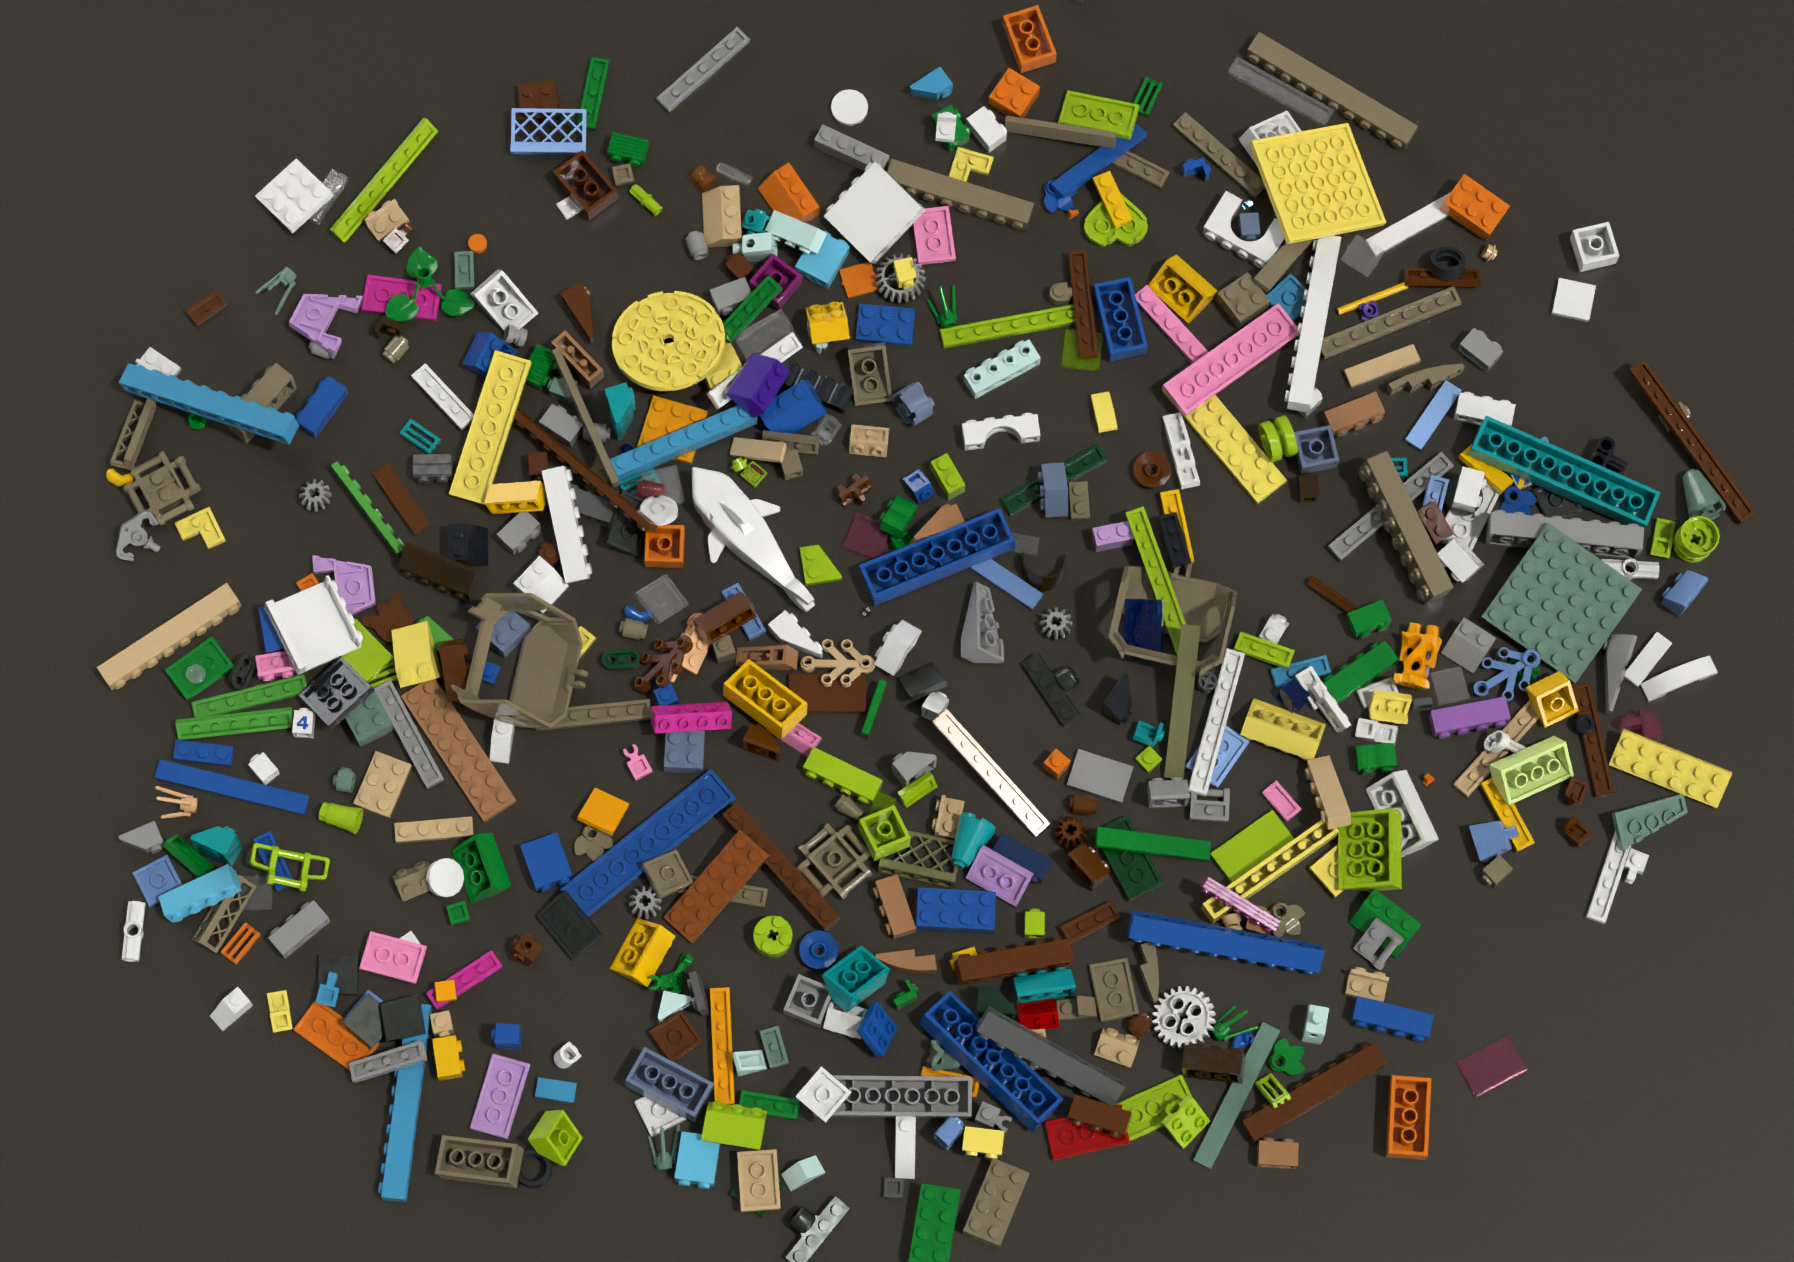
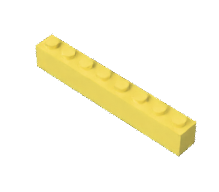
[1201,820,1339,924]

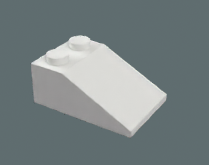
[1239,111,1301,165]
[470,269,538,332]

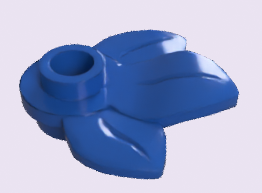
[1044,180,1077,213]
[1501,486,1537,515]

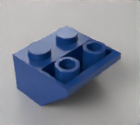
[462,332,517,378]

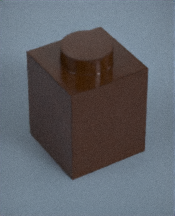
[725,252,754,281]
[528,452,549,482]

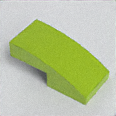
[1650,518,1676,559]

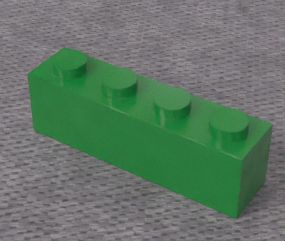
[1323,641,1399,705]

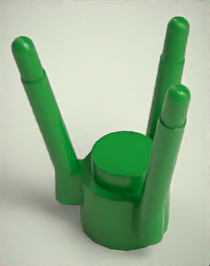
[927,284,958,328]
[1212,1005,1260,1042]

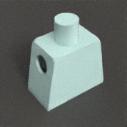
[733,232,778,262]
[1302,1004,1329,1045]

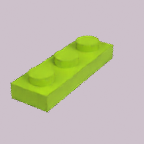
[1234,632,1295,670]

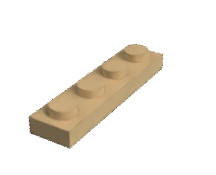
[394,816,474,844]

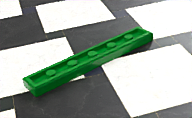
[1095,827,1211,862]

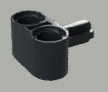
[1589,436,1628,472]

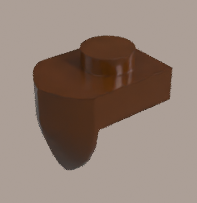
[1563,776,1590,805]
[1563,817,1592,848]

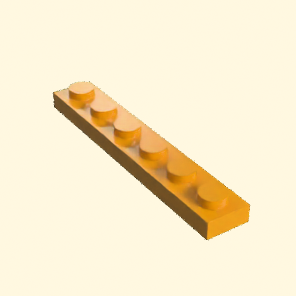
[710,987,735,1105]

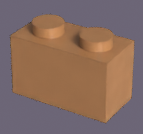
[1257,1138,1299,1169]

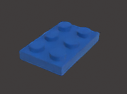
[856,303,915,347]

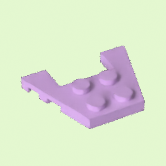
[289,294,363,355]
[312,555,376,615]

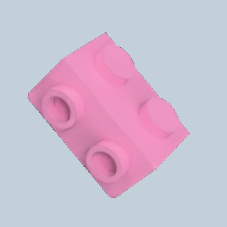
[255,651,296,682]

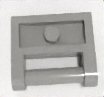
[1189,788,1230,823]
[1353,918,1404,970]

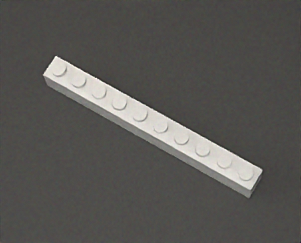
[1285,235,1341,413]

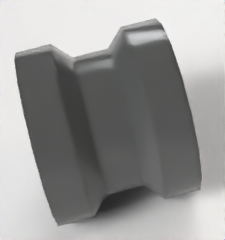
[1197,672,1217,694]

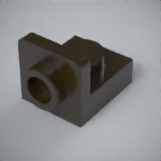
[373,315,404,338]

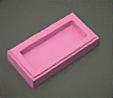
[1261,780,1302,823]

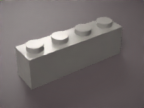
[814,124,890,171]

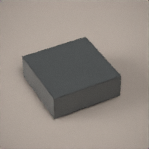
[1411,697,1433,711]
[883,1177,904,1199]

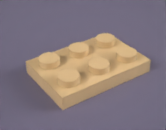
[353,751,412,819]
[737,1149,781,1212]

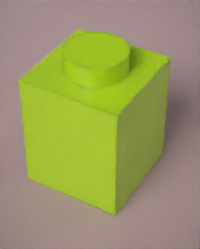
[1024,909,1045,939]

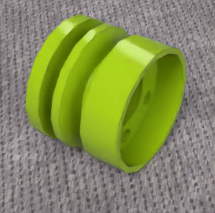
[1672,516,1720,563]

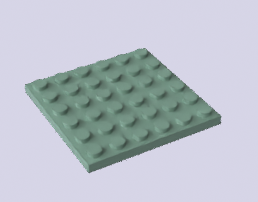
[1481,523,1642,683]

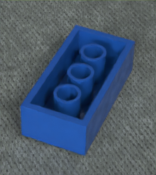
[1093,277,1148,361]
[916,887,996,935]

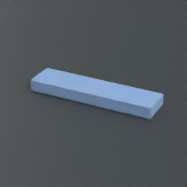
[1405,380,1461,451]

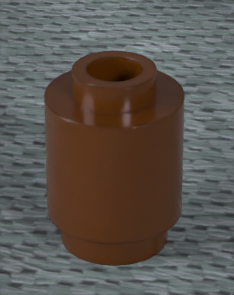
[1069,794,1098,816]

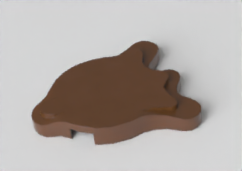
[361,593,414,643]

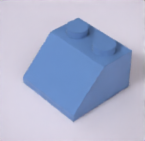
[1661,570,1709,617]

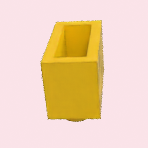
[432,1035,465,1081]

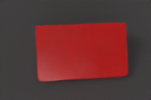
[1016,998,1059,1030]

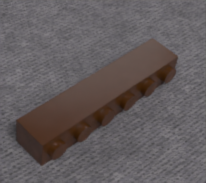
[953,937,1074,986]

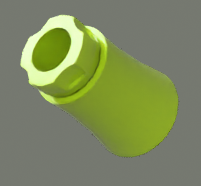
[319,802,363,834]

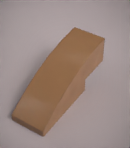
[875,949,937,974]

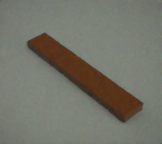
[1068,250,1098,360]
[1572,683,1615,798]

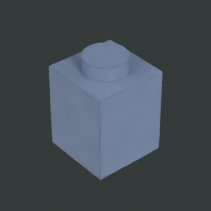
[1238,213,1260,242]

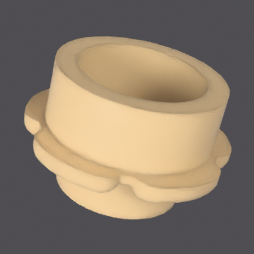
[1481,244,1498,261]

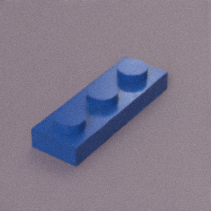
[173,740,234,767]
[253,831,293,892]

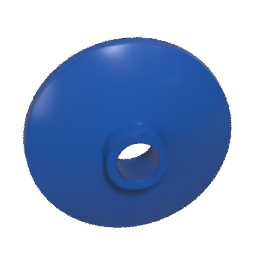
[799,931,838,969]

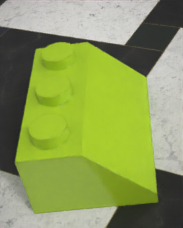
[701,1101,767,1150]

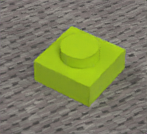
[1135,746,1163,774]

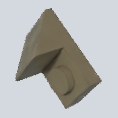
[1056,996,1097,1021]

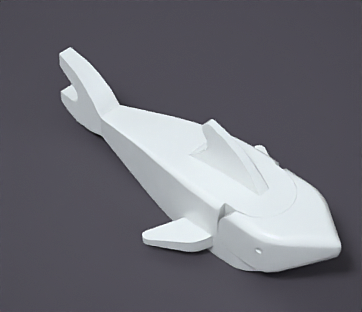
[692,467,815,612]

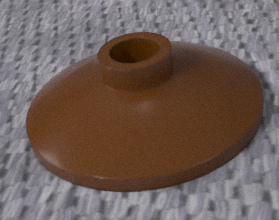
[1133,451,1171,488]

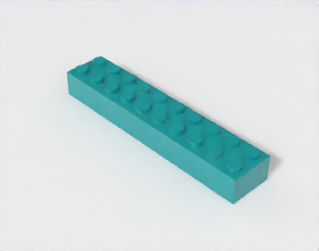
[1468,416,1661,529]

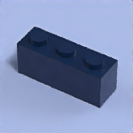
[993,833,1053,884]

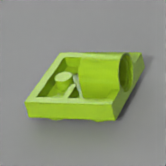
[1161,1095,1210,1149]

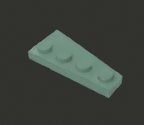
[1612,794,1688,851]

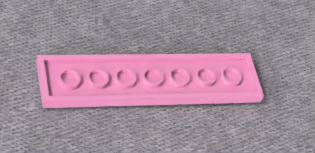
[1162,303,1300,417]

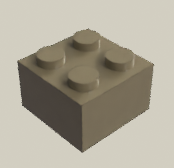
[1216,272,1270,329]

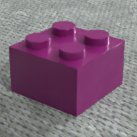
[749,254,802,311]

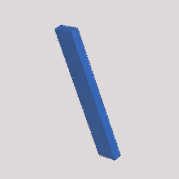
[1051,123,1147,199]

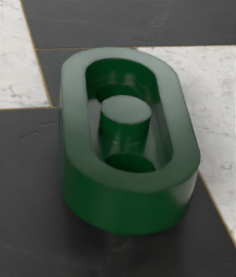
[602,649,640,671]

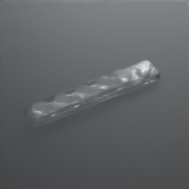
[1228,57,1334,127]

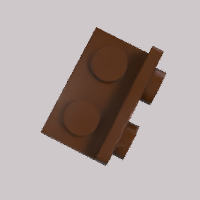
[1417,501,1454,545]

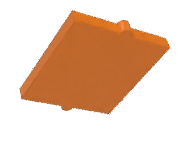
[839,262,879,299]

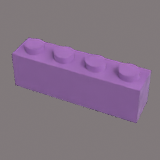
[1428,697,1511,739]

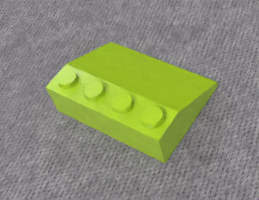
[1338,808,1402,891]

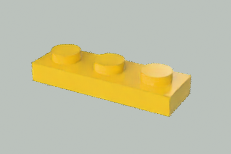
[1092,171,1132,229]

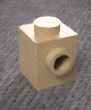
[430,1010,454,1038]

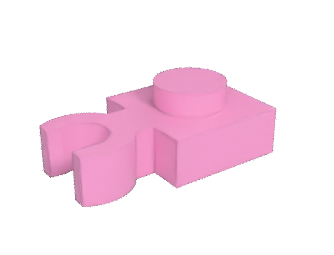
[623,744,653,781]

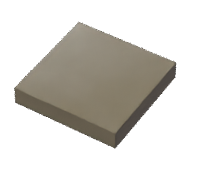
[641,849,694,899]

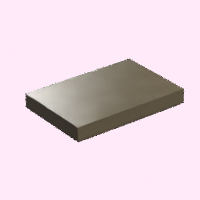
[1089,958,1139,1023]

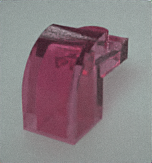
[1619,709,1663,742]

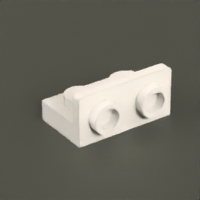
[135,347,181,376]

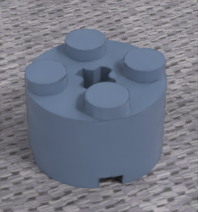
[892,382,935,427]

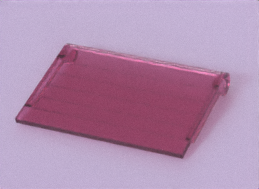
[1457,1036,1528,1098]

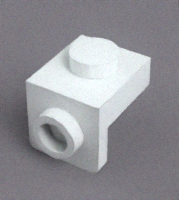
[1259,614,1289,644]

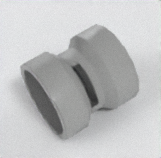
[503,325,527,348]

